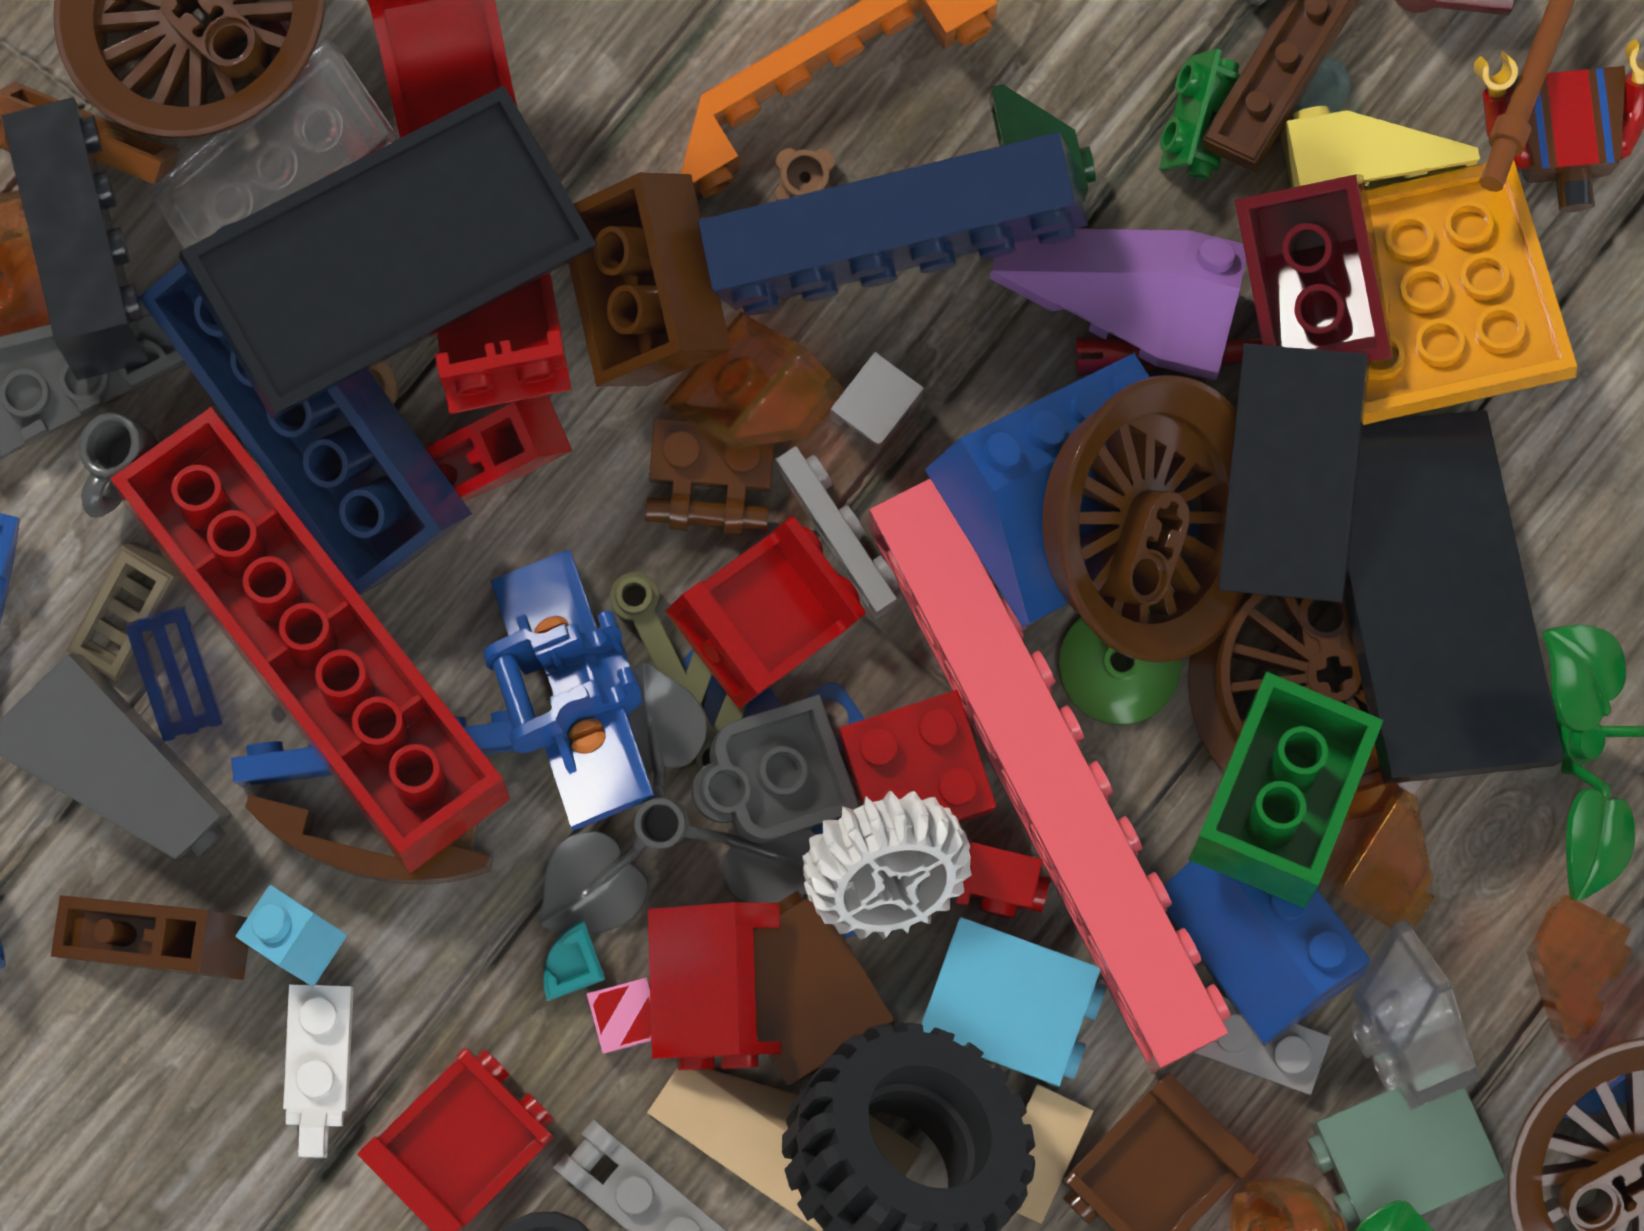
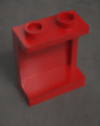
[665,516,866,709]
[648,902,782,1070]
[357,1047,556,1231]

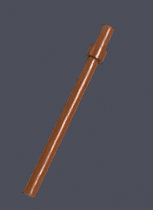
[1479,0,1575,192]

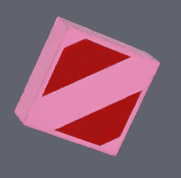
[587,977,651,1054]

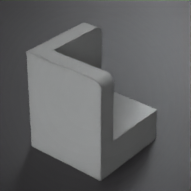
[830,352,924,445]

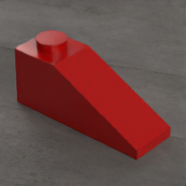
[425,396,573,502]

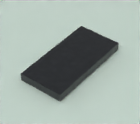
[1219,343,1370,603]

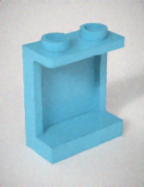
[921,917,1107,1087]

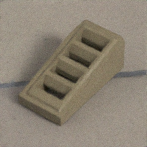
[66,543,183,682]

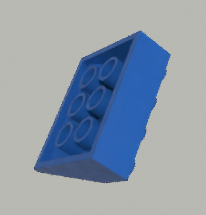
[925,353,1200,628]

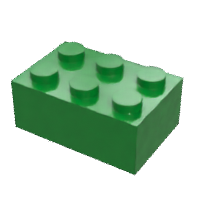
[1188,671,1384,908]

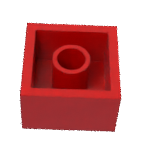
[838,689,997,824]

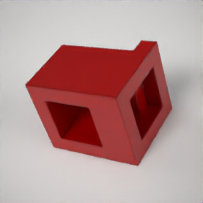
[954,842,1051,919]

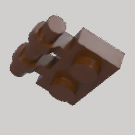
[645,419,776,535]

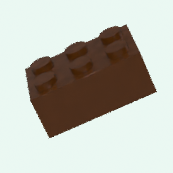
[568,172,732,387]

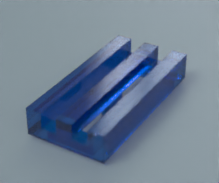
[125,605,223,742]

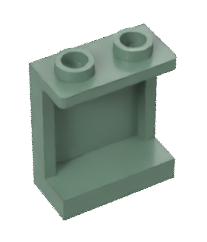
[1307,1062,1506,1231]

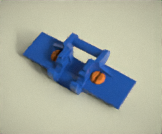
[483,549,655,830]

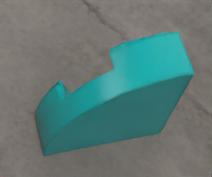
[543,919,605,1001]

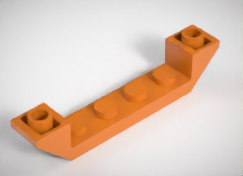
[681,0,998,199]

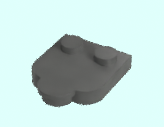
[691,694,859,843]

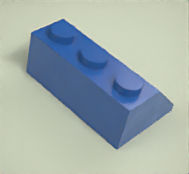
[1164,861,1371,1046]

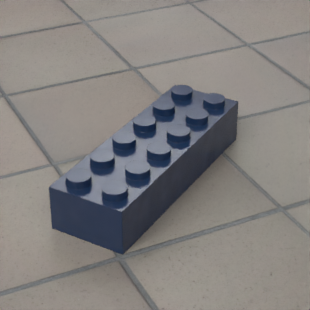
[698,132,1088,315]
[139,220,472,595]

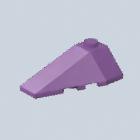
[989,229,1246,381]

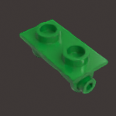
[1159,48,1240,180]

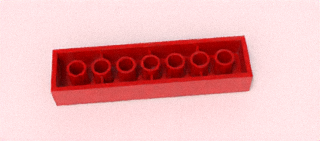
[110,407,510,874]

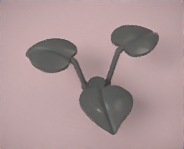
[539,663,816,934]

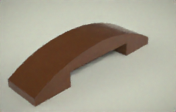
[245,795,494,885]

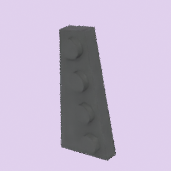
[0,303,186,459]

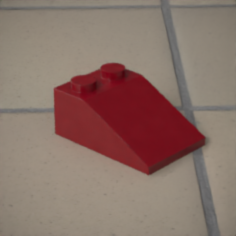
[1234,174,1393,362]

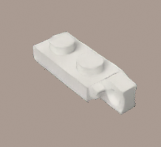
[283,984,353,1159]

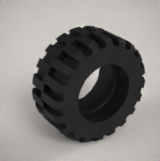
[782,1022,1036,1231]

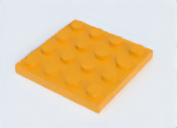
[1363,160,1577,425]

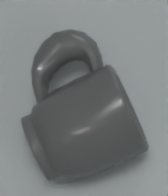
[78,412,159,518]

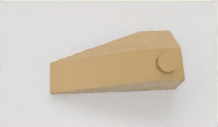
[647,1068,922,1231]

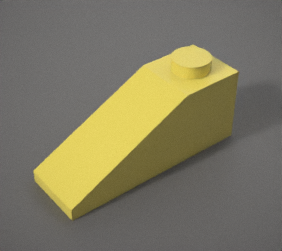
[1280,106,1480,190]

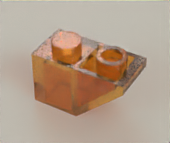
[1526,894,1632,1042]

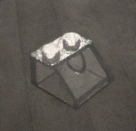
[1351,919,1481,1110]

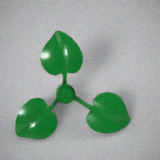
[1542,624,1644,901]

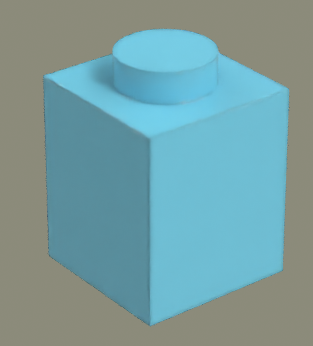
[235,885,348,987]

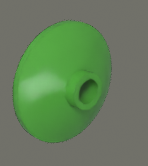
[1059,611,1181,725]

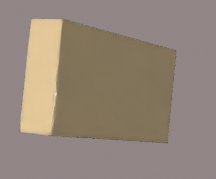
[1016,1084,1093,1224]

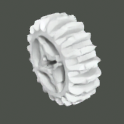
[802,790,972,940]

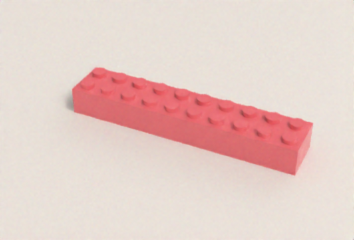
[869,479,1231,1074]

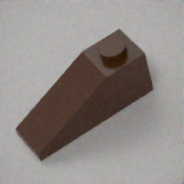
[51,895,249,980]

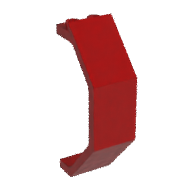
[367,0,572,414]

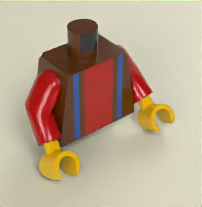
[1474,39,1644,212]

